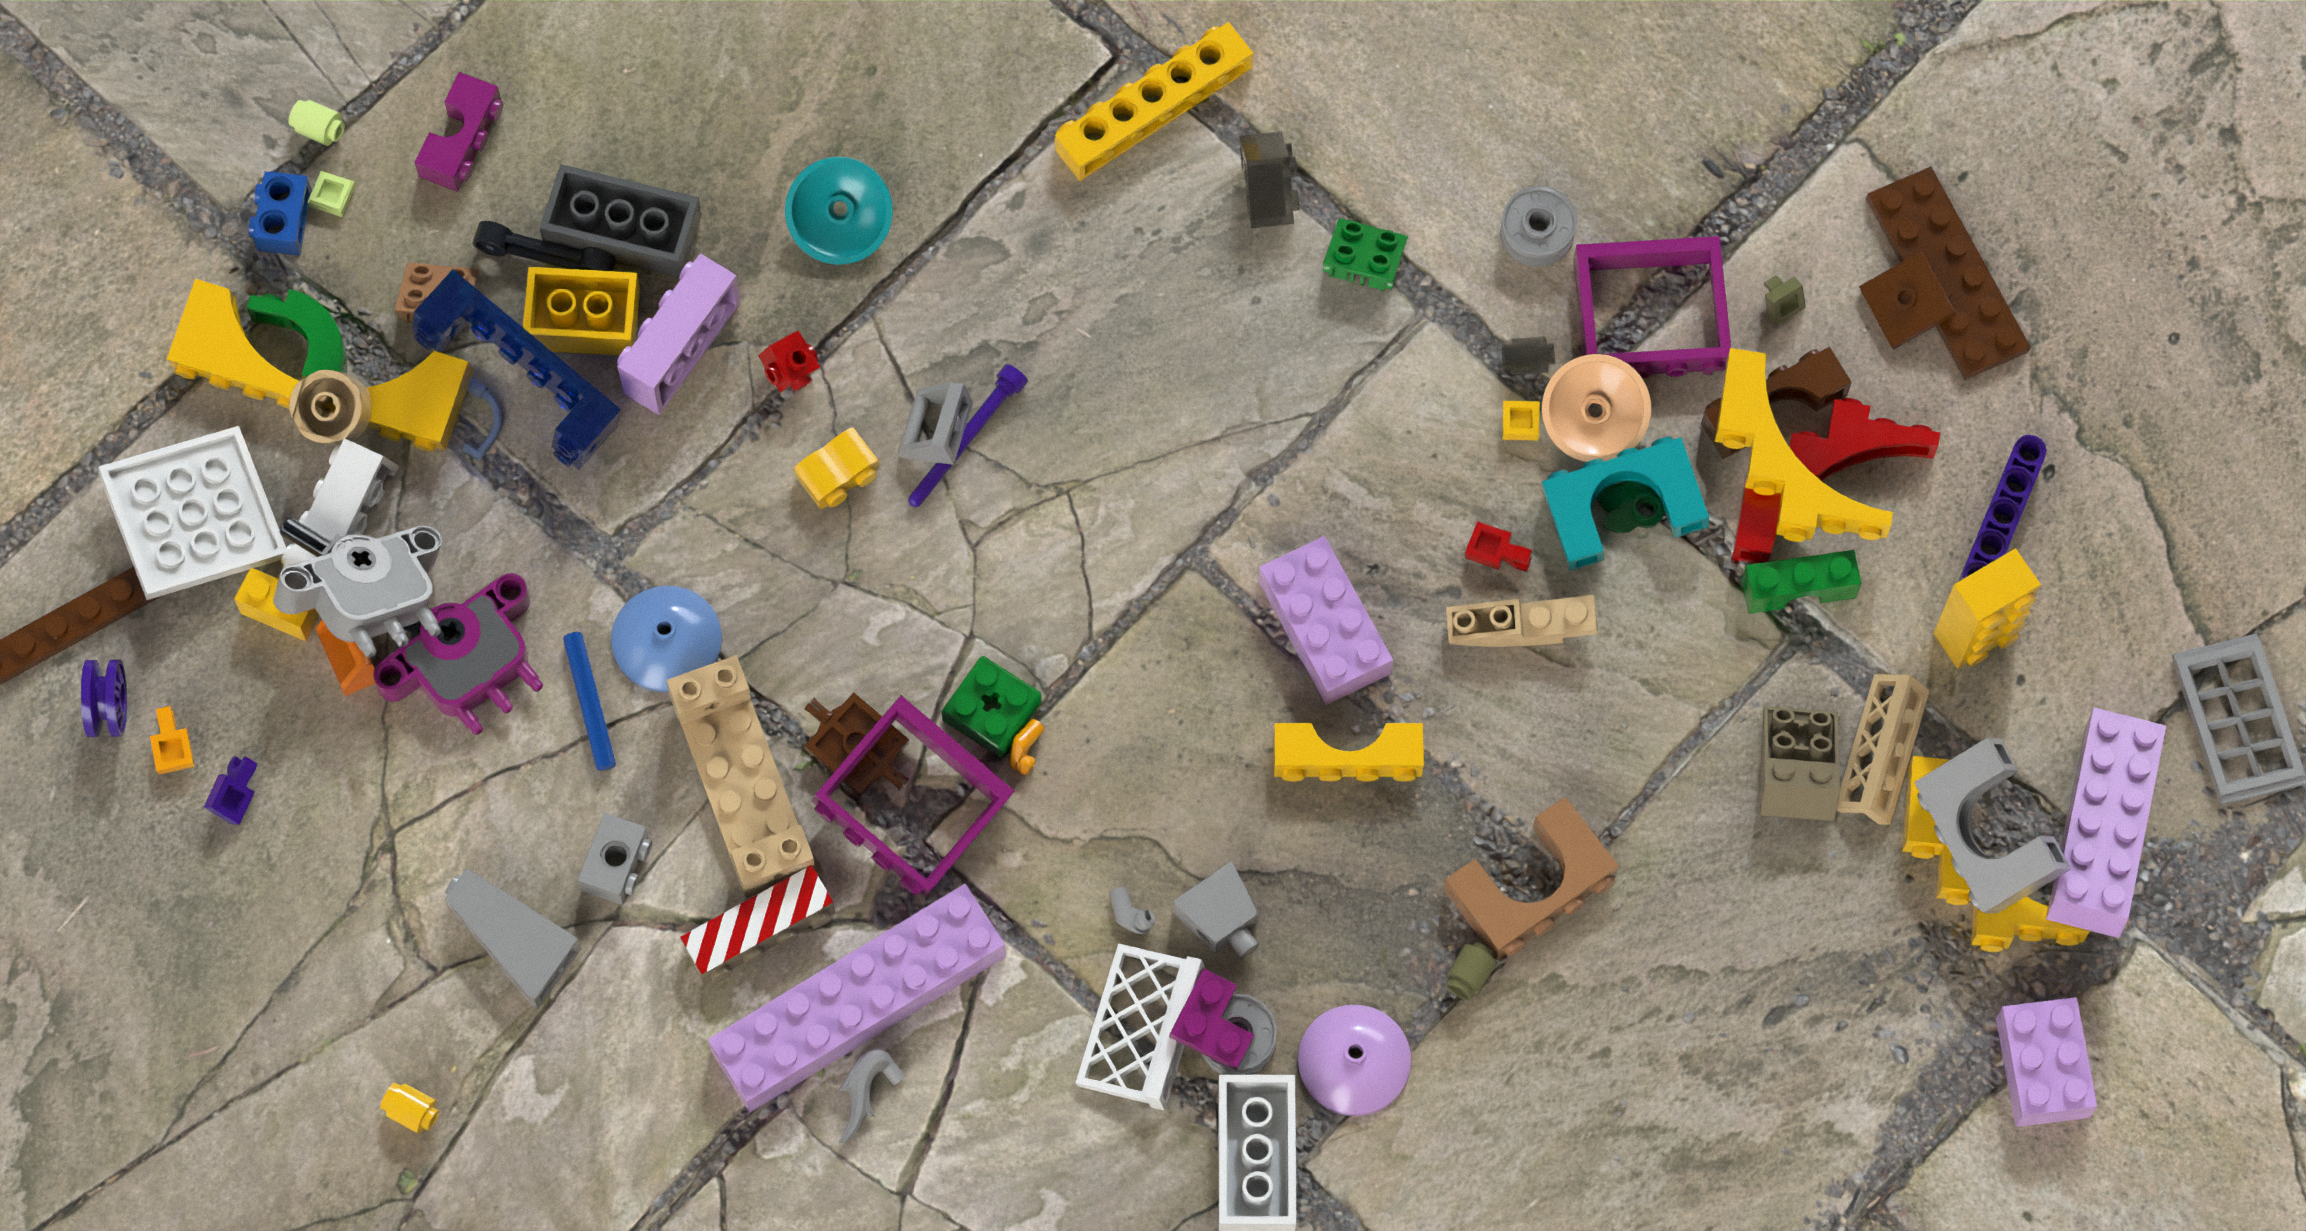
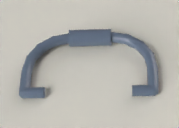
[462,377,502,460]

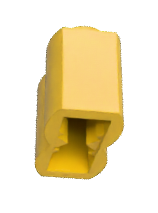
[794,427,880,509]

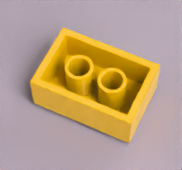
[522,267,640,355]

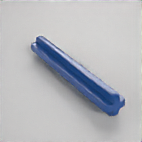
[563,632,616,771]

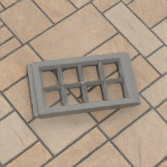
[2172,634,2306,806]

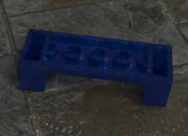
[412,269,621,470]

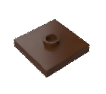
[1859,251,1957,350]

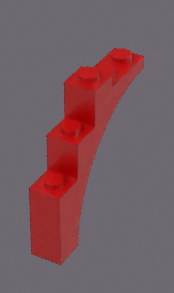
[1731,398,1941,564]

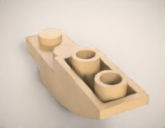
[1446,595,1599,647]

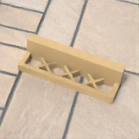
[1836,674,1930,825]

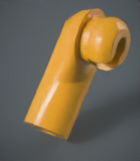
[1009,719,1044,775]

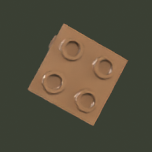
[395,263,479,328]

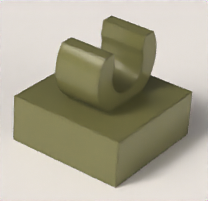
[1764,275,1806,326]

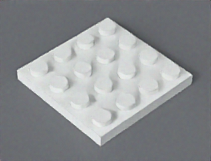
[98,426,286,600]

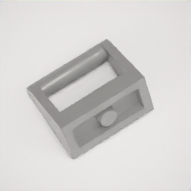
[898,382,973,465]

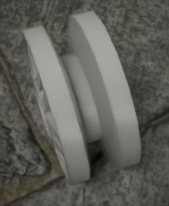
[1500,185,1577,267]
[1201,994,1277,1075]

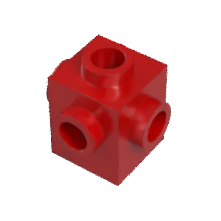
[758,330,820,393]

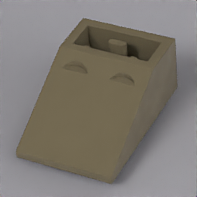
[1760,706,1840,821]

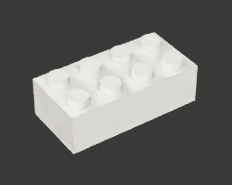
[1218,1075,1296,1231]

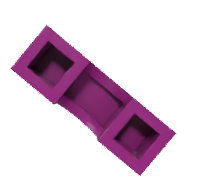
[414,72,503,192]

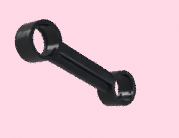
[472,221,616,271]

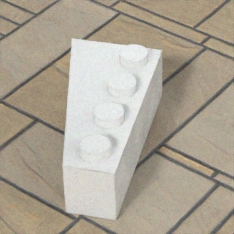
[281,438,400,571]

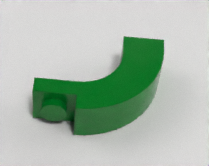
[247,289,347,378]

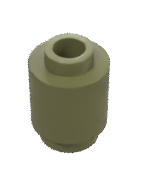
[1445,942,1497,1000]

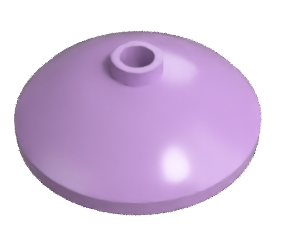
[1298,1005,1411,1116]

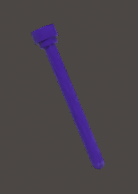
[908,364,1028,508]

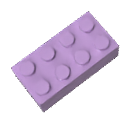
[617,253,741,415]
[1258,536,1393,705]

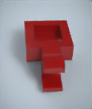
[1465,521,1532,572]

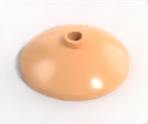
[1542,354,1651,463]

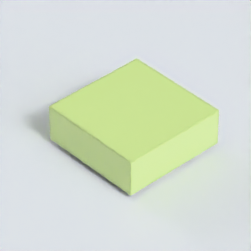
[308,171,356,217]

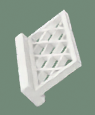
[1076,943,1206,1111]

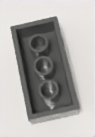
[540,164,702,278]

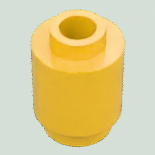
[380,1082,440,1134]

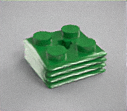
[941,656,1042,757]

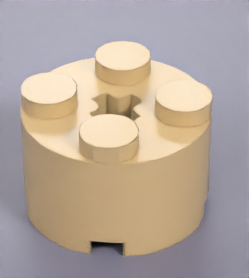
[289,370,372,445]

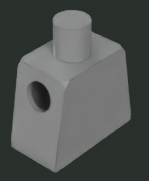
[1173,862,1259,958]

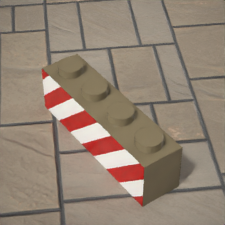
[680,865,835,985]

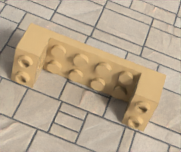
[666,655,815,898]

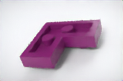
[1169,968,1254,1071]

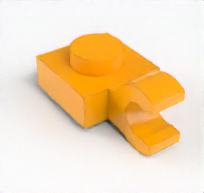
[150,706,195,775]

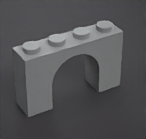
[1914,737,2071,914]

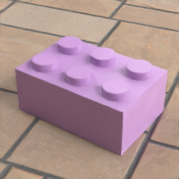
[1996,997,2097,1127]

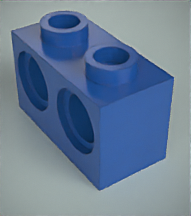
[249,171,312,256]

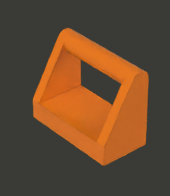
[315,619,375,696]

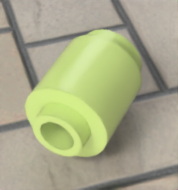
[289,100,345,146]

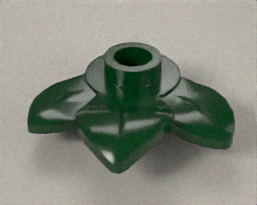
[1597,481,1665,534]

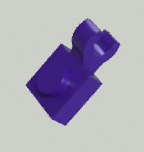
[204,756,257,825]

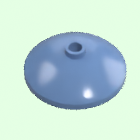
[611,586,722,692]

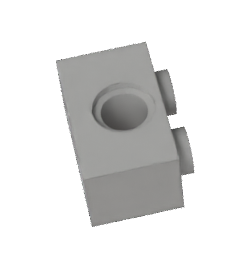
[578,813,652,905]

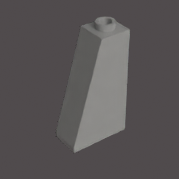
[445,868,581,1009]

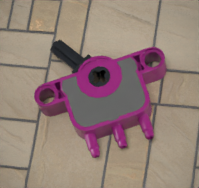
[373,573,543,735]

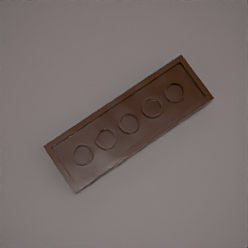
[1866,166,2031,380]

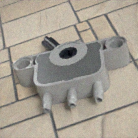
[273,518,442,657]

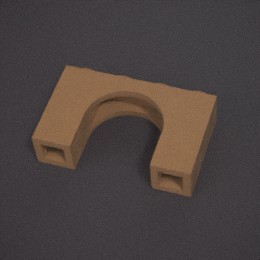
[1443,797,1619,960]

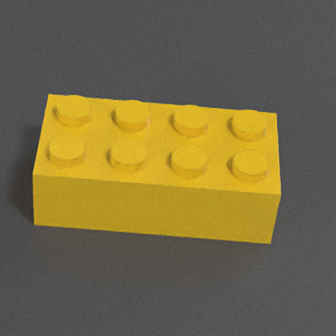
[1933,548,2041,669]

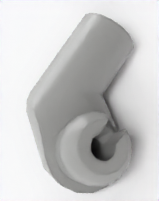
[1109,887,1155,934]

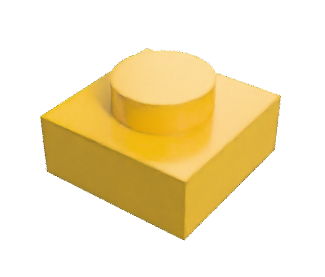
[1502,401,1540,441]

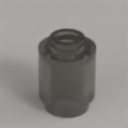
[1502,336,1555,375]

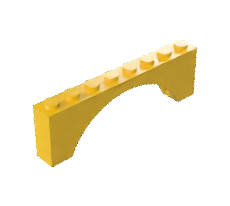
[166,279,474,452]

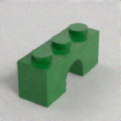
[1742,550,1862,614]

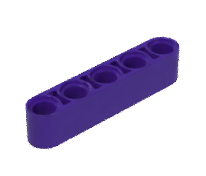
[1958,435,2047,582]

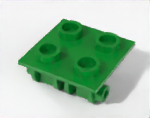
[1323,218,1408,291]

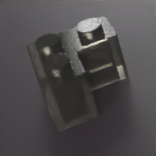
[1239,131,1300,228]

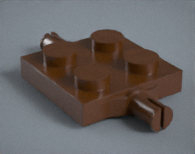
[804,692,909,797]

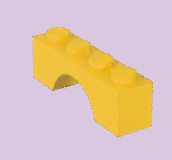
[1273,723,1424,782]

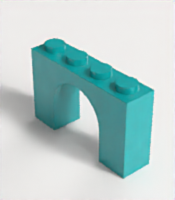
[1542,436,1709,571]

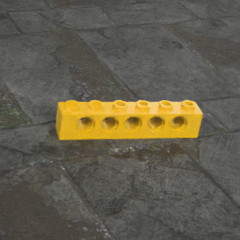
[1055,21,1254,181]

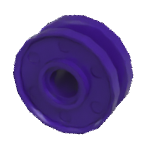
[81,659,127,737]

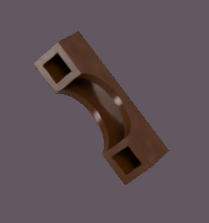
[1701,347,1852,459]

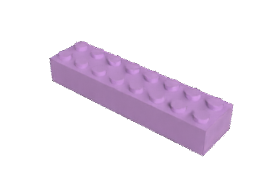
[708,884,1006,1113]

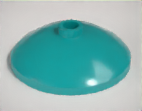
[785,156,893,265]

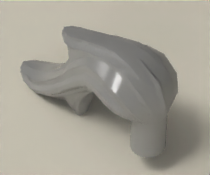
[838,1048,905,1143]

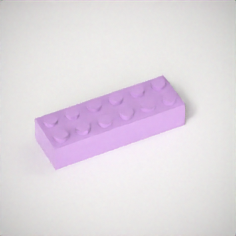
[2046,708,2166,938]

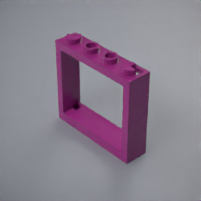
[1573,236,1731,379]
[811,695,1015,897]

